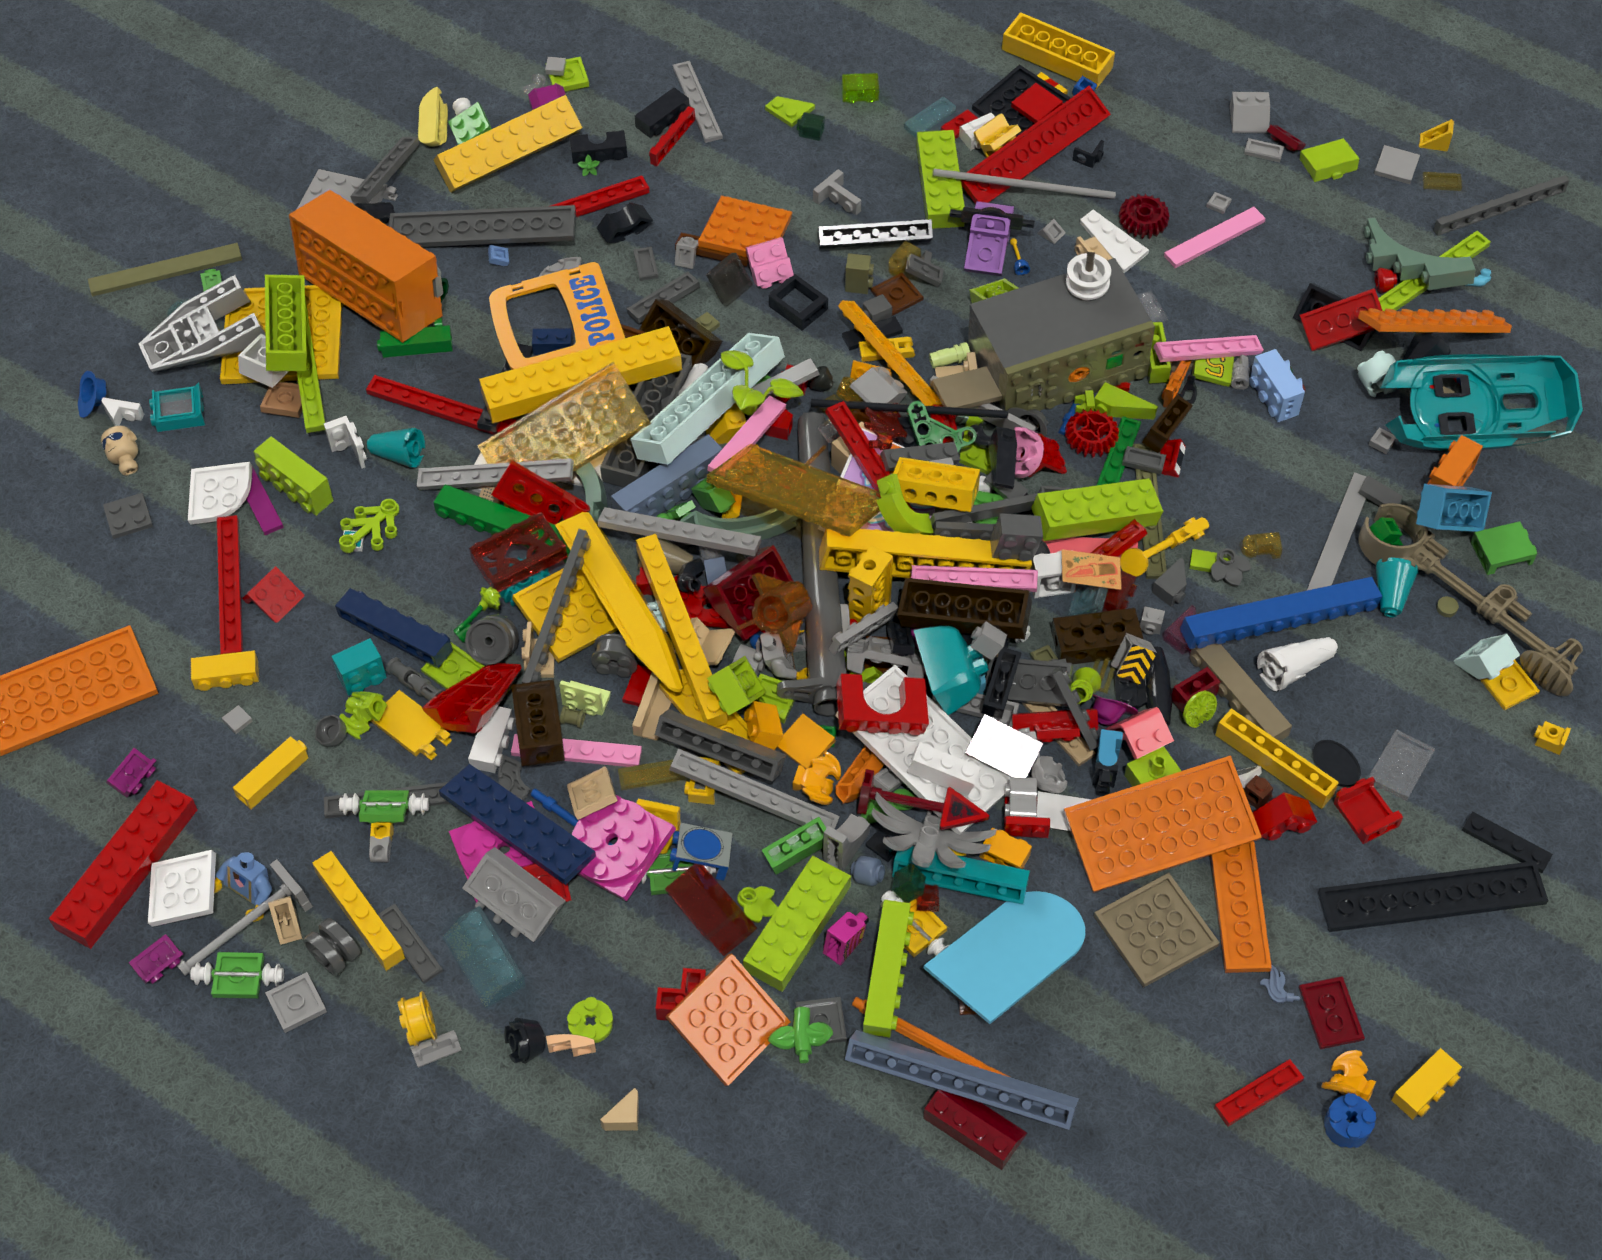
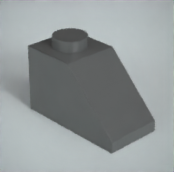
[1152,558,1187,607]

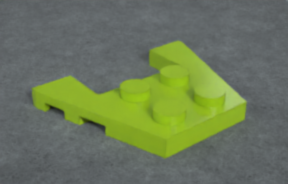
[959,416,992,475]

